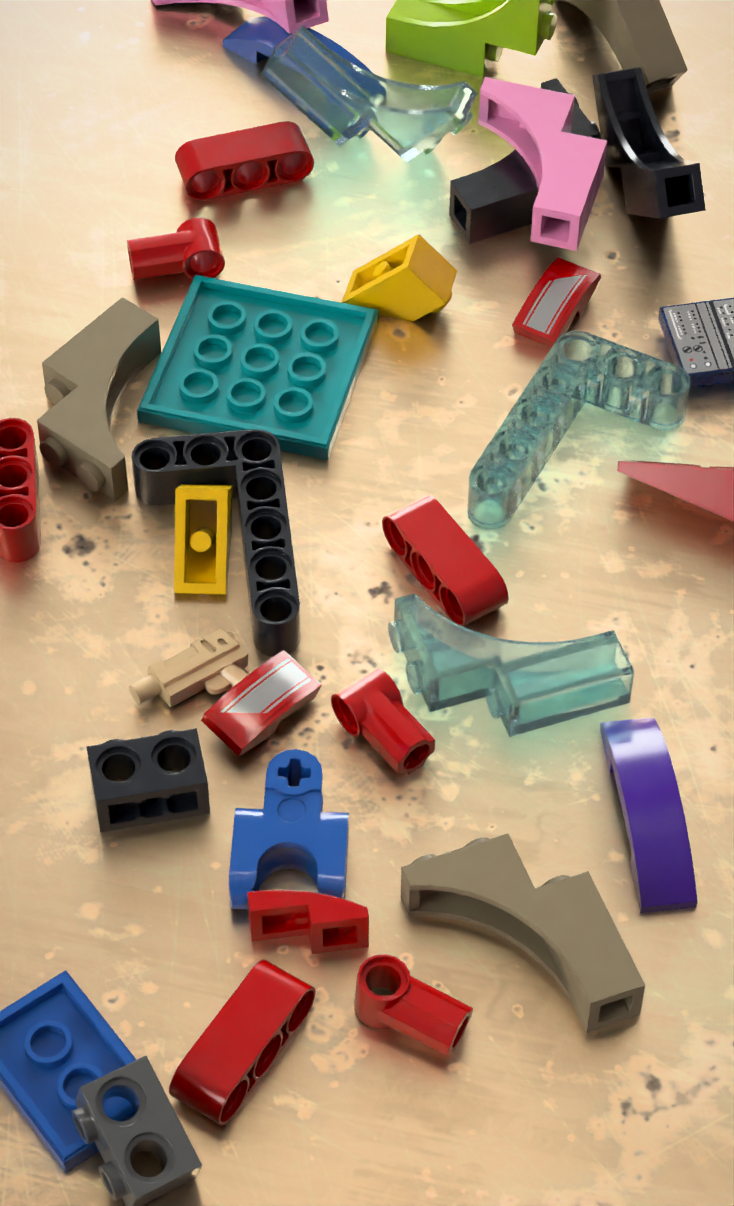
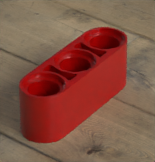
[175,121,315,201]
[0,418,41,563]
[382,495,509,627]
[169,960,316,1125]

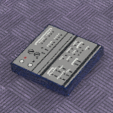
[658,298,734,388]

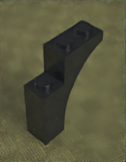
[592,67,706,219]
[449,78,601,244]

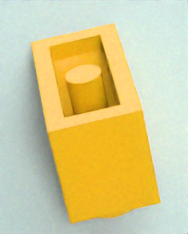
[341,234,457,321]
[174,484,232,595]

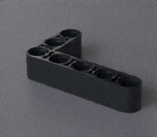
[131,429,301,657]

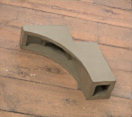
[555,0,688,93]
[37,297,161,502]
[401,833,645,1033]

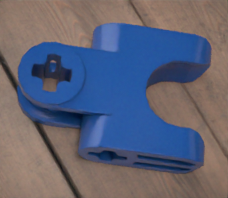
[228,749,349,910]

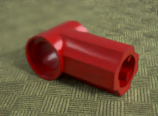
[127,218,225,280]
[331,668,435,775]
[354,954,473,1056]

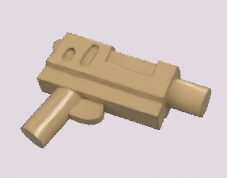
[129,627,249,707]

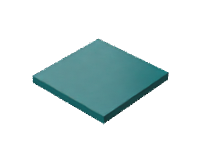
[137,275,379,460]

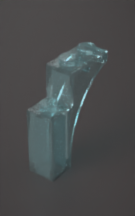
[260,25,478,162]
[388,593,634,737]

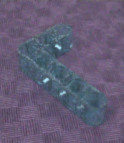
[467,331,691,529]

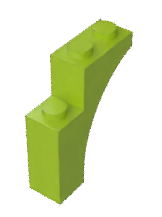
[385,0,557,77]

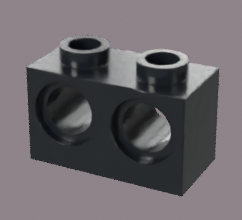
[86,728,210,832]

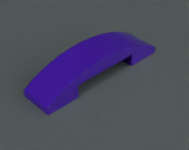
[600,717,698,913]

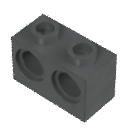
[71,1056,203,1206]

